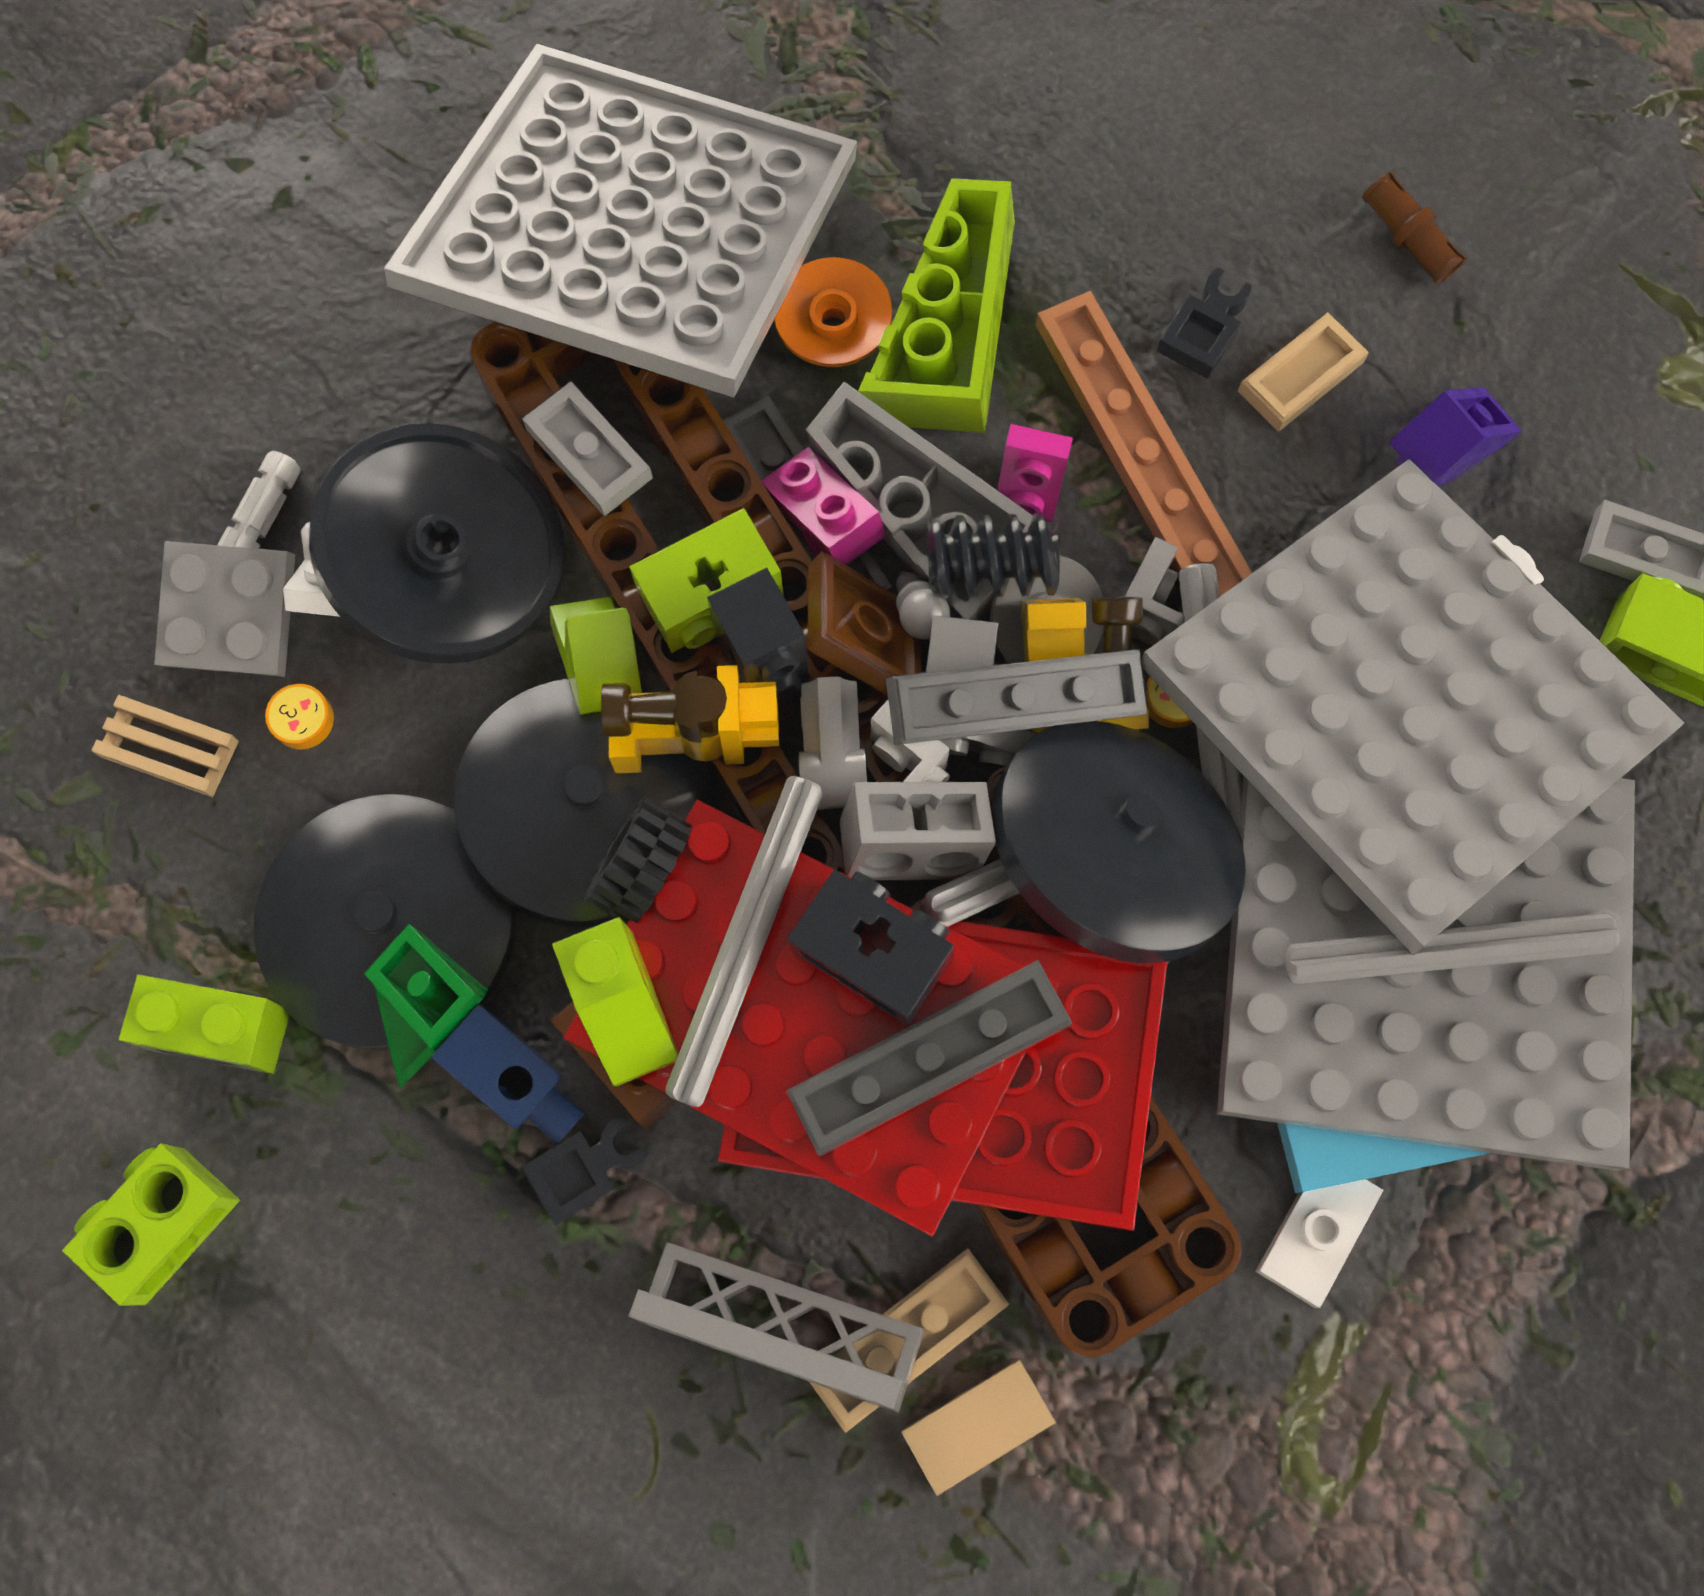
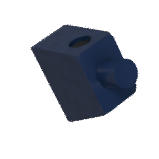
[431,1004,585,1145]

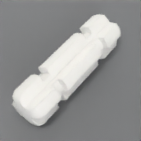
[218,451,300,549]

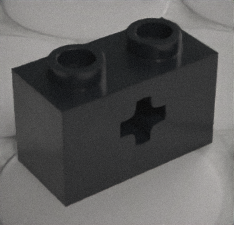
[707,567,809,703]
[787,869,955,1027]

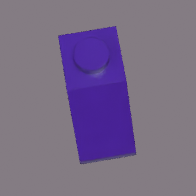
[1389,387,1522,486]

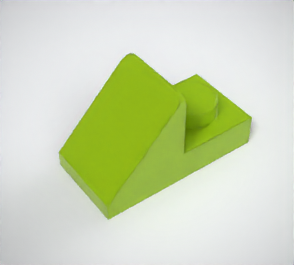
[550,597,642,715]

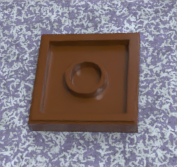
[807,552,922,696]

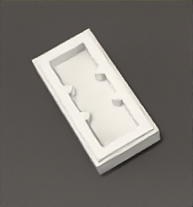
[1255,1179,1383,1308]

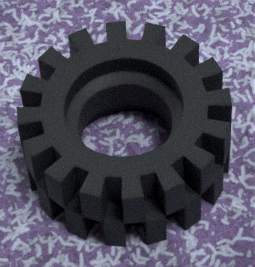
[584,796,693,925]

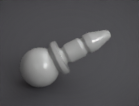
[896,571,950,640]

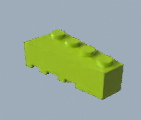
[858,179,1015,433]

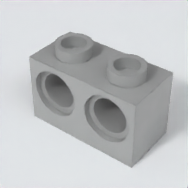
[839,782,996,880]

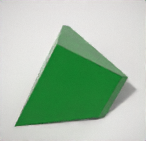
[364,924,488,1090]

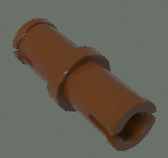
[1361,171,1467,285]

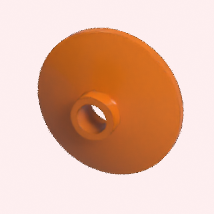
[774,257,892,367]

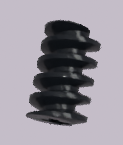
[928,513,1060,598]

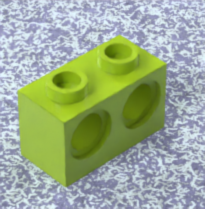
[62,1143,240,1306]

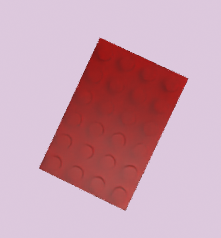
[563,800,1060,1237]
[718,921,1167,1231]

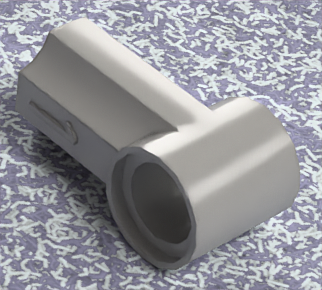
[799,677,867,810]

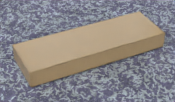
[810,1249,1009,1433]

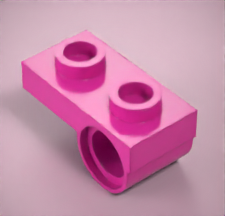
[997,424,1073,522]
[761,447,885,565]

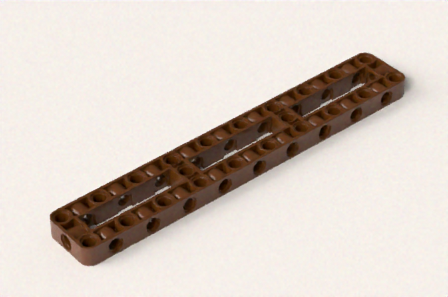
[470,321,1241,1357]

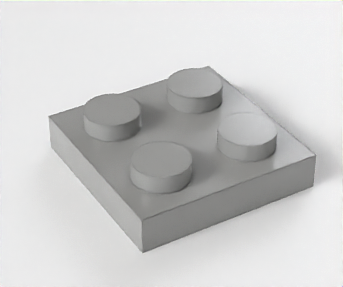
[154,541,295,677]

